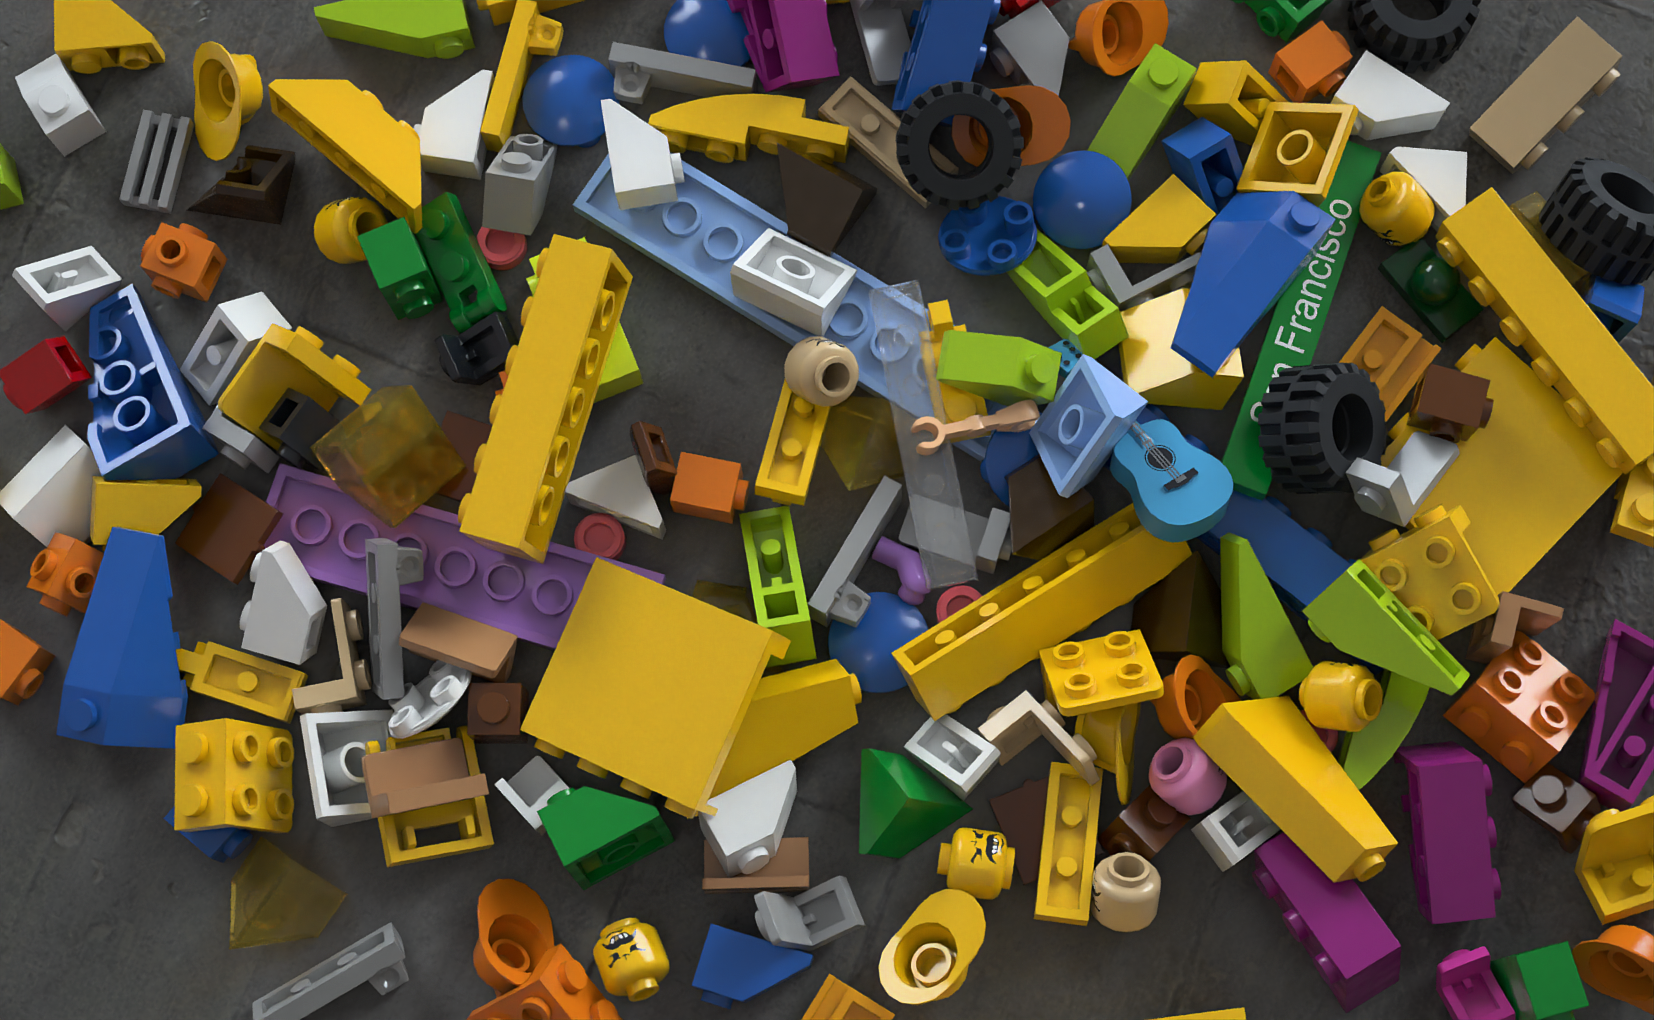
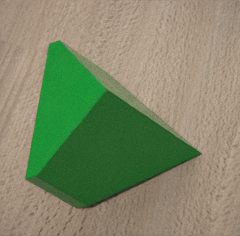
[859,748,973,859]

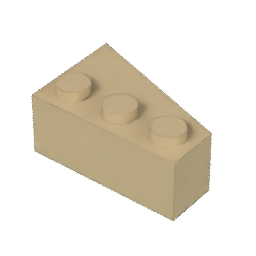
[1469,16,1622,174]

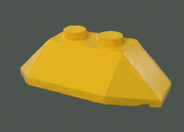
[268,79,422,234]

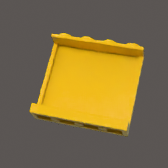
[1381,337,1623,595]
[520,557,791,819]

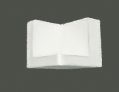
[494,756,569,835]

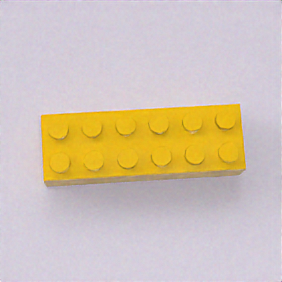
[458,234,633,564]

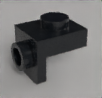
[435,311,519,386]

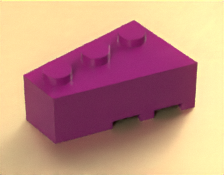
[727,0,840,93]
[1578,619,1654,812]
[1393,741,1501,924]
[1252,832,1402,1013]

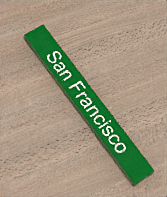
[1221,140,1381,501]

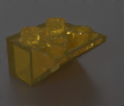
[310,385,466,528]

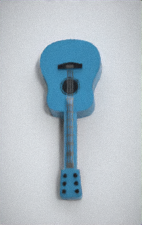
[1049,339,1233,542]

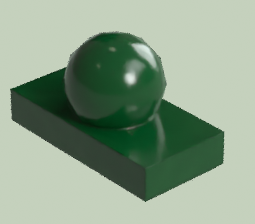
[1378,238,1484,343]

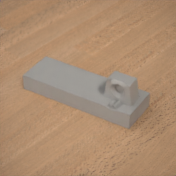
[608,42,758,104]
[808,475,902,627]
[365,538,424,700]
[252,922,409,1020]

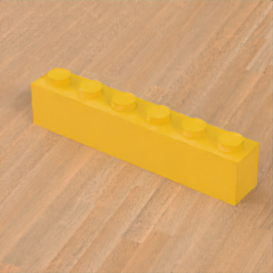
[1435,187,1654,475]
[891,503,1192,721]

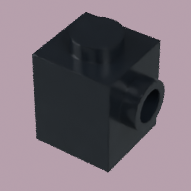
[259,387,353,472]

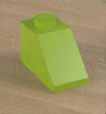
[936,330,1062,407]

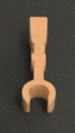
[911,400,1040,455]

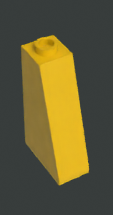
[687,659,862,819]
[1193,696,1398,883]

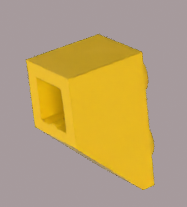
[54,0,165,74]

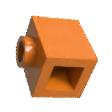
[1268,20,1353,103]
[670,452,750,524]
[0,619,56,706]

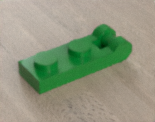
[416,192,507,334]

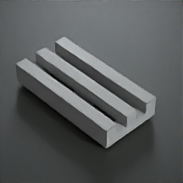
[119,109,195,214]

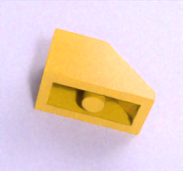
[1183,60,1289,146]
[1102,174,1216,264]
[90,476,202,552]

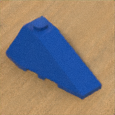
[1170,191,1336,378]
[87,284,219,481]
[56,526,188,749]

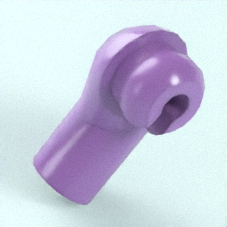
[872,536,932,605]

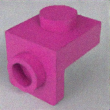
[1436,946,1516,1020]

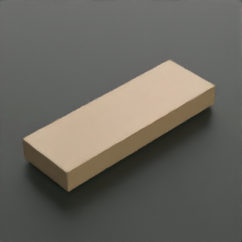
[818,76,959,209]

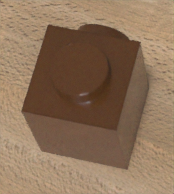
[1406,363,1494,443]

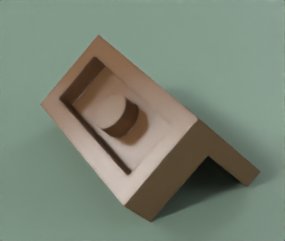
[1466,591,1564,664]
[399,602,518,683]
[361,738,489,819]
[702,837,810,894]

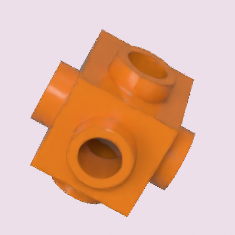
[140,222,228,303]
[26,532,104,617]

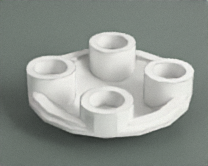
[388,660,472,739]

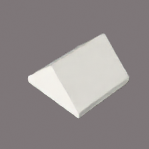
[730,228,857,337]
[0,425,101,547]
[300,709,393,827]

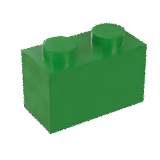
[357,217,443,320]
[1490,941,1589,1020]

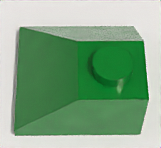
[537,786,675,891]

